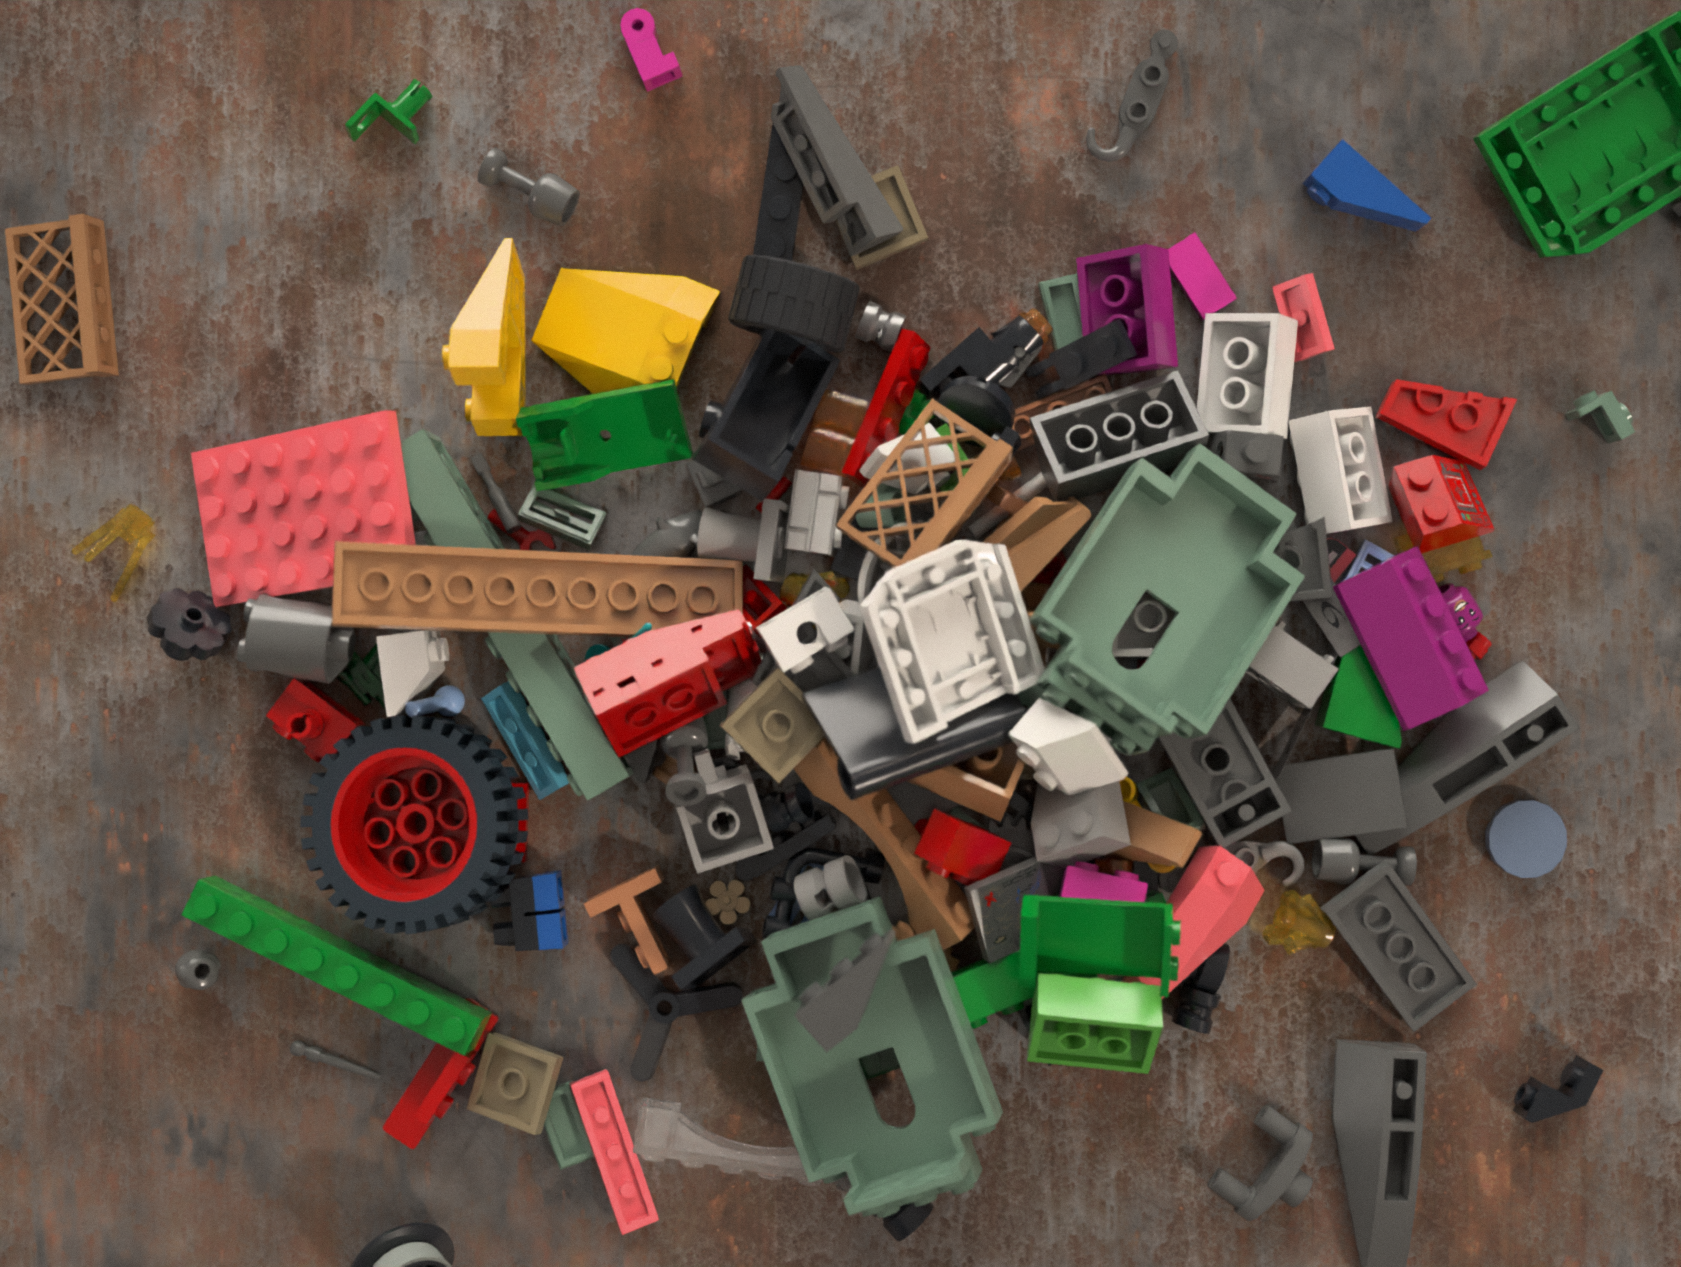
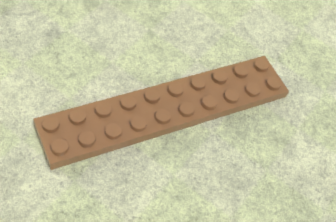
[332,541,743,637]

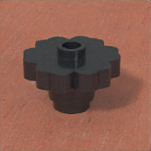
[147,588,232,661]

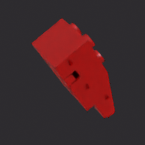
[574,609,761,758]

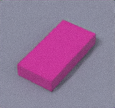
[1168,232,1237,321]

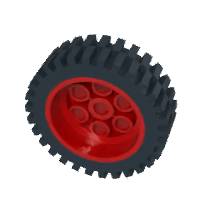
[300,715,529,934]

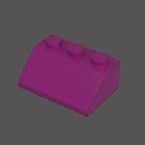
[1076,244,1178,376]

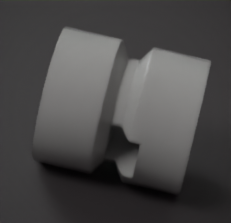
[794,855,868,920]

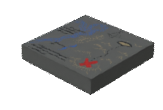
[964,857,1050,963]

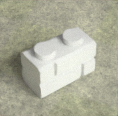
[784,470,850,556]

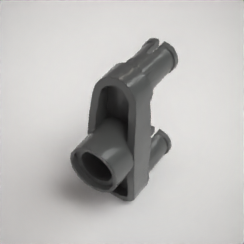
[1207,1104,1313,1221]

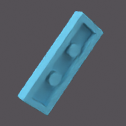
[481,681,569,800]

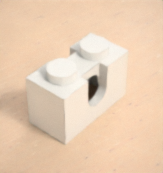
[756,587,854,674]

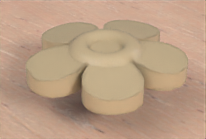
[706,880,751,924]

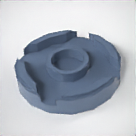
[1485,799,1567,878]

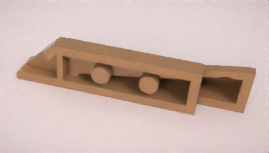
[981,497,1092,593]

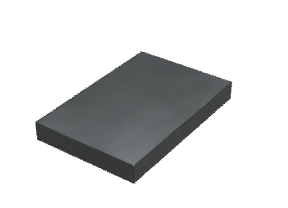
[1273,748,1408,844]

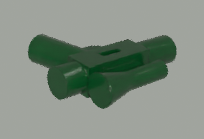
[336,642,386,710]

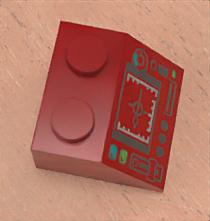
[1388,455,1494,554]

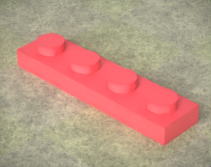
[569,1069,659,1235]

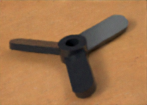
[610,944,743,1082]

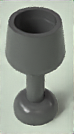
[478,147,580,226]
[660,716,708,806]
[1311,838,1417,886]

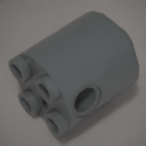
[237,593,356,684]

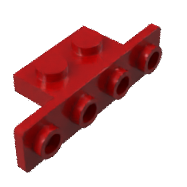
[382,997,499,1149]

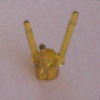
[72,502,156,602]

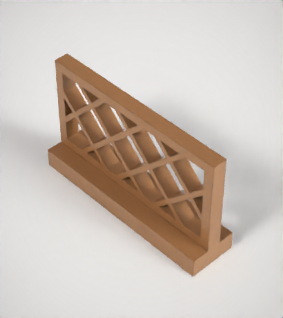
[5,214,119,385]
[836,399,1013,568]

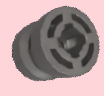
[855,301,906,352]

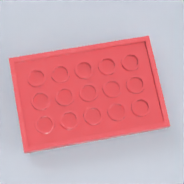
[191,410,416,607]

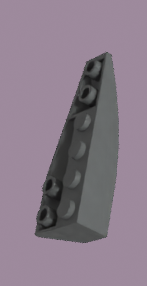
[1354,660,1580,855]
[1331,1039,1427,1267]

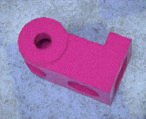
[620,8,683,92]

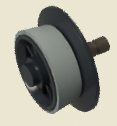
[351,1222,455,1267]

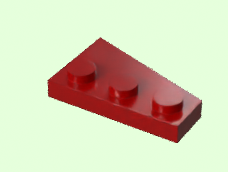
[1375,379,1517,471]

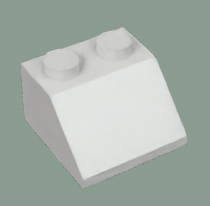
[376,630,449,717]
[1009,698,1128,795]

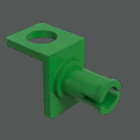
[345,79,433,144]

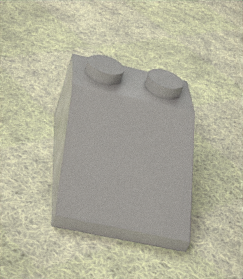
[1031,733,1131,869]

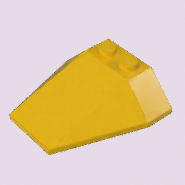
[531,268,721,394]

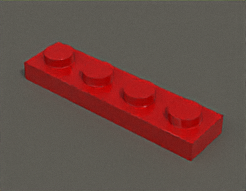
[841,329,931,487]

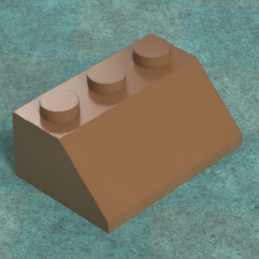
[907,743,1025,822]

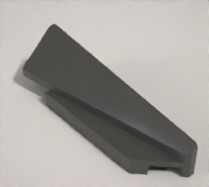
[771,65,903,256]

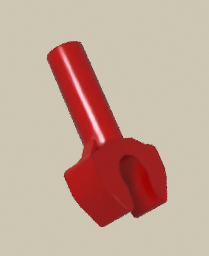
[487,508,557,551]

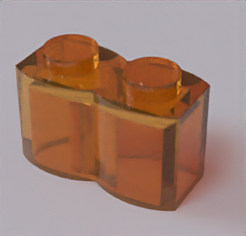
[800,389,868,479]

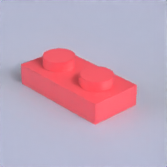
[1272,273,1335,362]

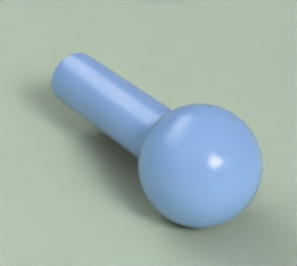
[405,685,465,717]

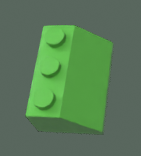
[1027,973,1163,1074]

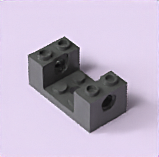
[1155,698,1292,848]

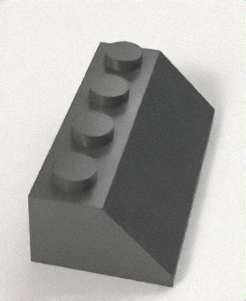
[1029,370,1209,502]

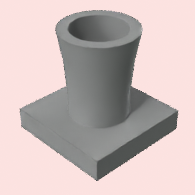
[697,499,790,584]

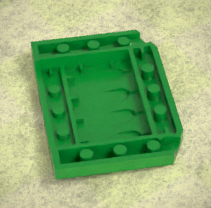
[1473,10,1681,258]

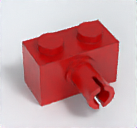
[266,678,366,763]
[914,809,1012,886]

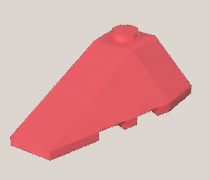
[1121,845,1265,999]

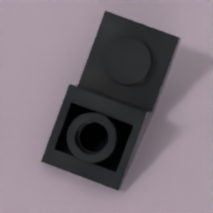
[1513,1055,1604,1123]

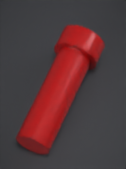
[755,476,792,514]

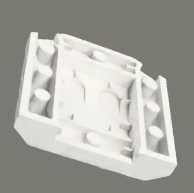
[859,540,1045,744]

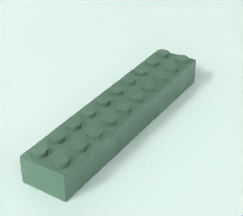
[401,429,634,801]

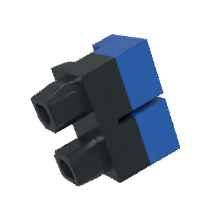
[490,870,568,951]

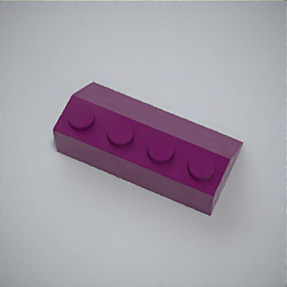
[1333,546,1489,731]

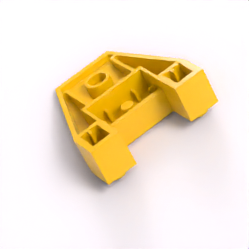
[442,238,526,436]

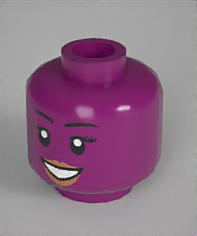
[1438,583,1483,642]

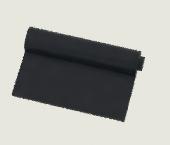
[802,667,1029,800]

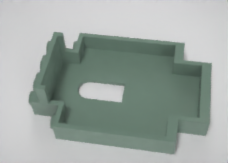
[1029,443,1305,756]
[741,896,1003,1218]

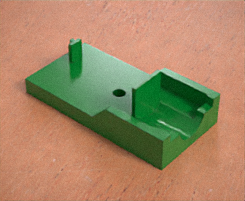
[515,379,693,491]

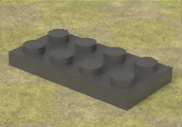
[1320,860,1477,1032]

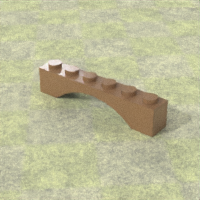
[793,737,975,950]

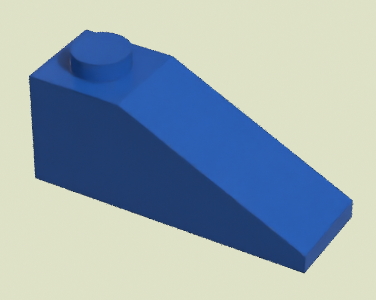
[1303,139,1431,232]

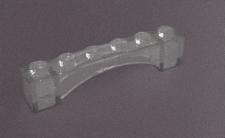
[633,1097,852,1192]

